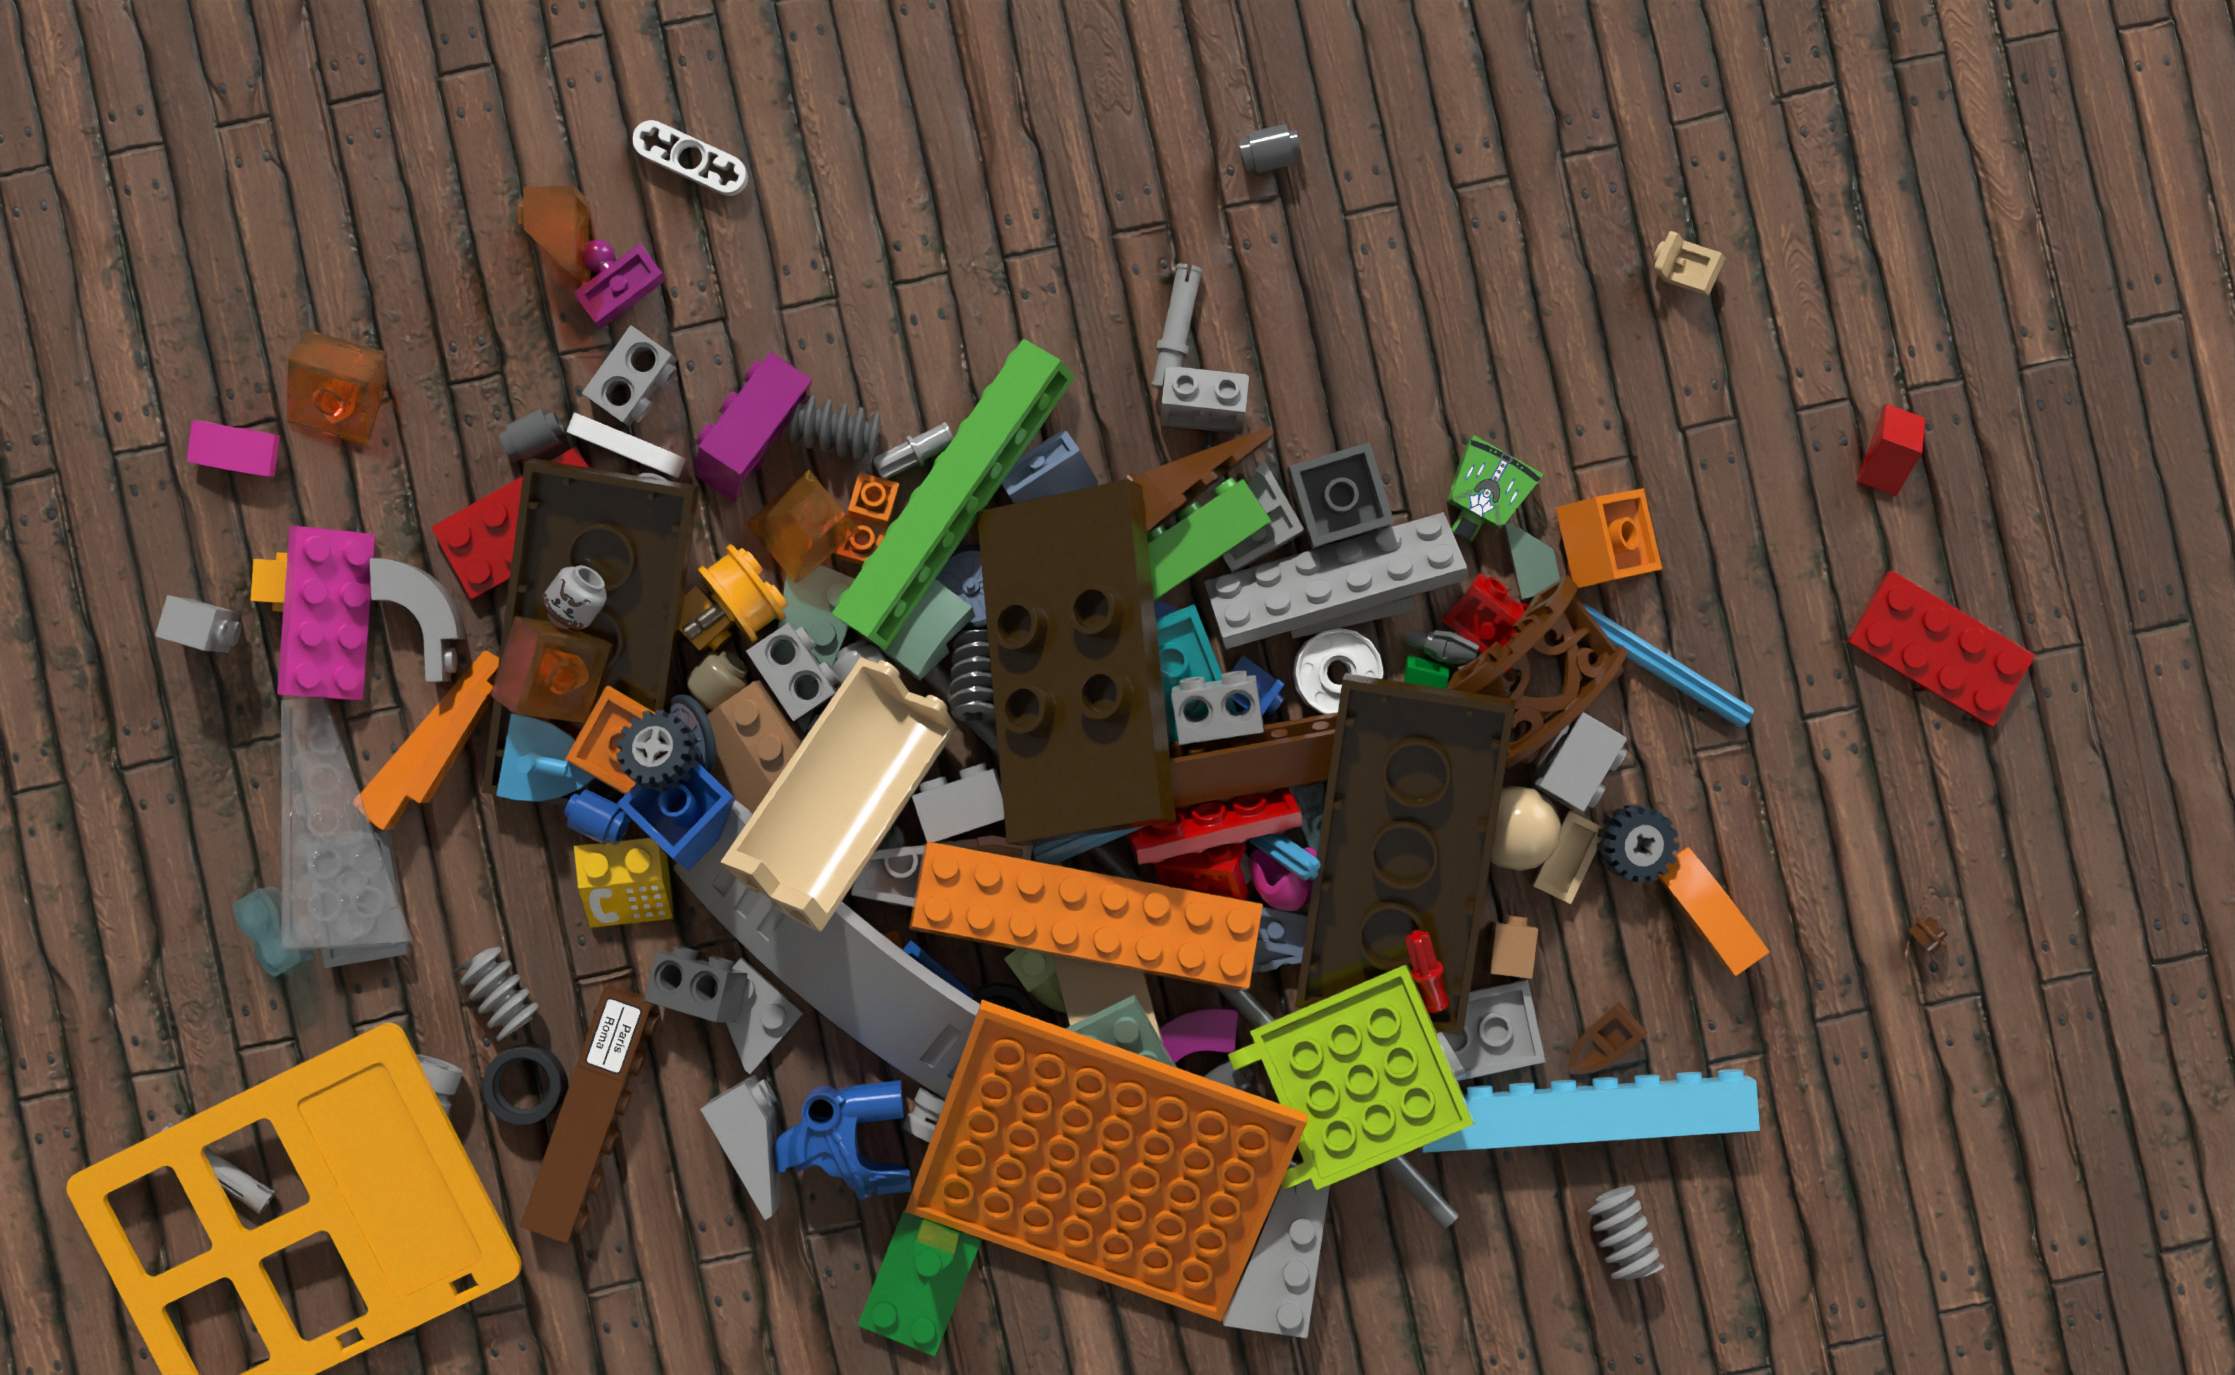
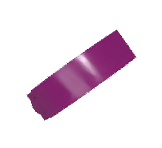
[1159,1006,1238,1063]

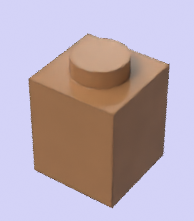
[1485,915,1538,979]

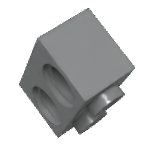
[582,325,678,426]
[155,595,242,653]
[746,623,840,722]
[1172,671,1264,745]

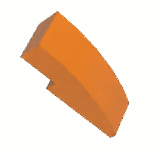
[1657,847,1770,977]

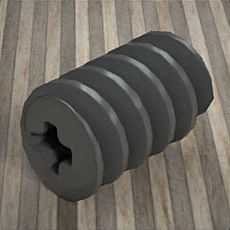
[790,394,882,465]
[949,630,996,723]

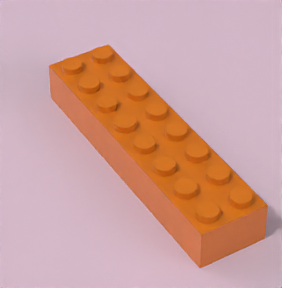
[909,841,1263,991]

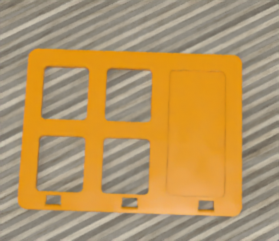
[66,1023,522,1375]

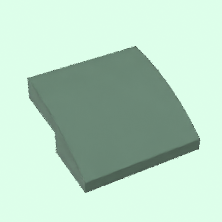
[865,579,975,681]

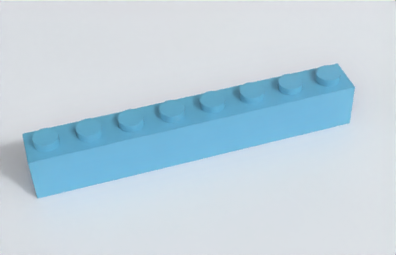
[1420,1069,1760,1153]

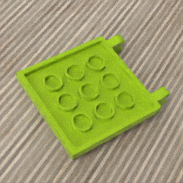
[1228,965,1475,1190]

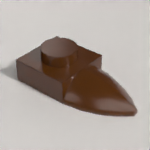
[1568,1002,1647,1075]

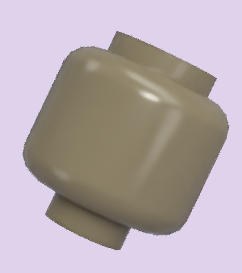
[686,650,749,712]

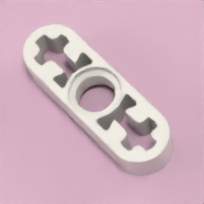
[633,120,748,196]
[566,413,686,478]

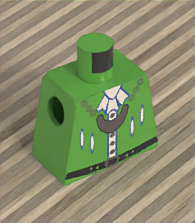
[1446,435,1543,543]

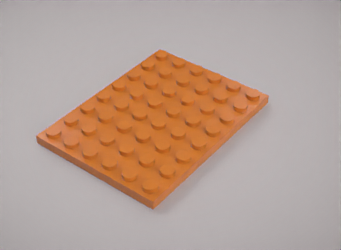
[905,1000,1308,1321]

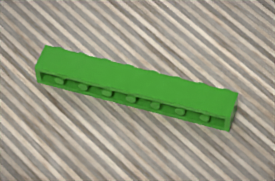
[831,338,1075,651]

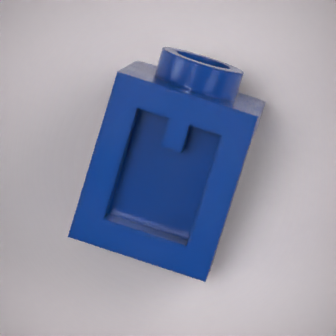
[1231,655,1286,716]

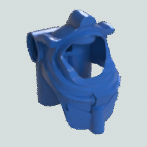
[774,1080,912,1200]

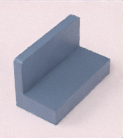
[1001,428,1098,503]

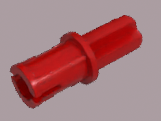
[1405,930,1449,1013]

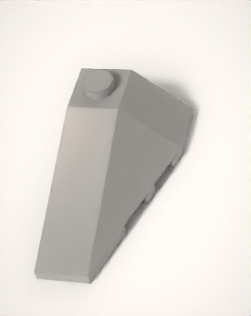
[851,835,1033,909]

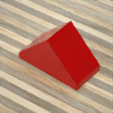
[1856,404,1925,496]

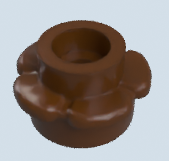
[1909,916,1948,954]

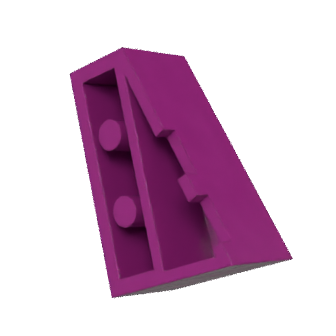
[694,351,812,503]

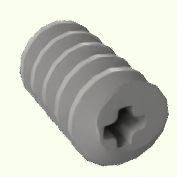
[452,946,539,1042]
[1587,1186,1664,1280]

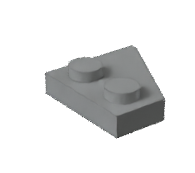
[1223,461,1305,573]
[713,958,805,1074]

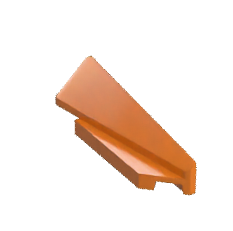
[354,651,499,830]

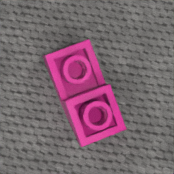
[187,420,280,477]

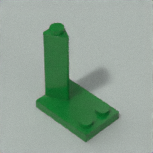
[858,1206,982,1356]

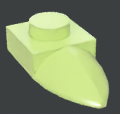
[1004,949,1067,1013]

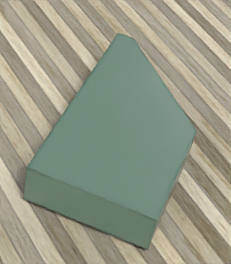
[1503,523,1560,600]

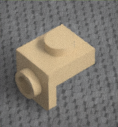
[1653,231,1725,296]

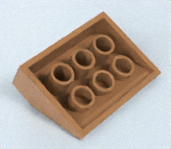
[707,679,806,814]

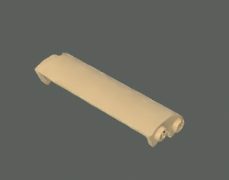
[721,657,957,932]

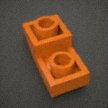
[836,472,900,565]

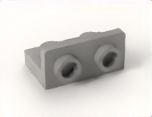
[1159,366,1249,434]

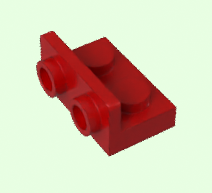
[1442,573,1529,673]
[1154,842,1249,901]

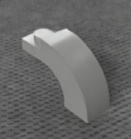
[370,558,466,683]

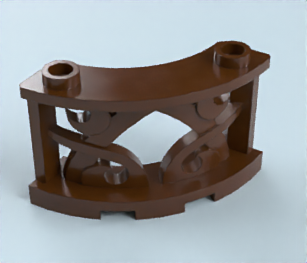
[1447,575,1628,768]

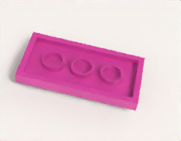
[277,526,375,700]

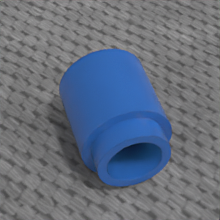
[564,789,631,845]

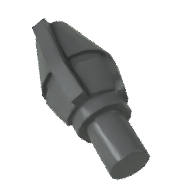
[1405,629,1480,665]

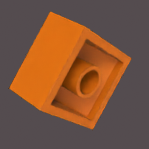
[1555,488,1662,588]

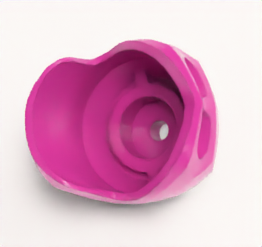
[1249,847,1317,911]

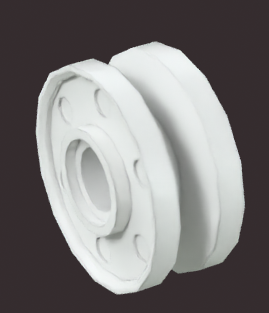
[1292,628,1383,714]

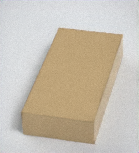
[1531,811,1605,904]

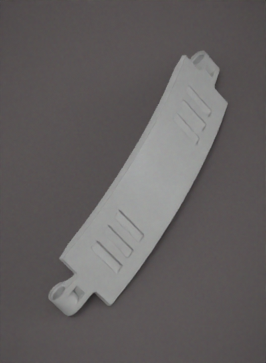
[673,800,980,1099]

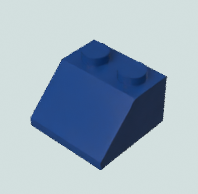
[617,759,736,871]

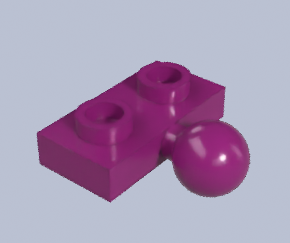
[573,239,667,329]

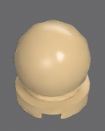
[1491,786,1562,871]

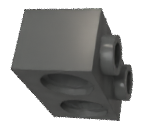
[644,946,748,1022]

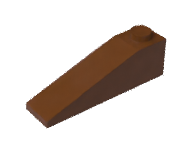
[1122,427,1274,534]

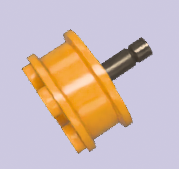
[682,544,788,643]

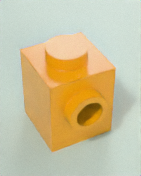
[251,552,288,612]

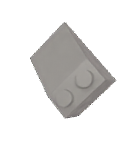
[700,1074,782,1220]

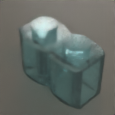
[233,886,314,977]

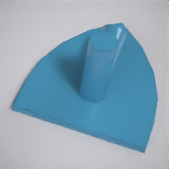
[496,713,595,801]

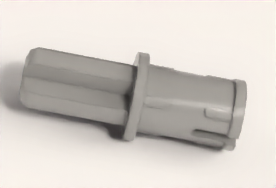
[873,422,954,479]

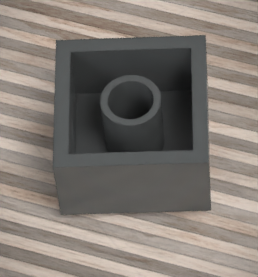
[1286,442,1395,550]

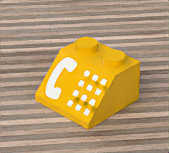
[574,837,674,928]

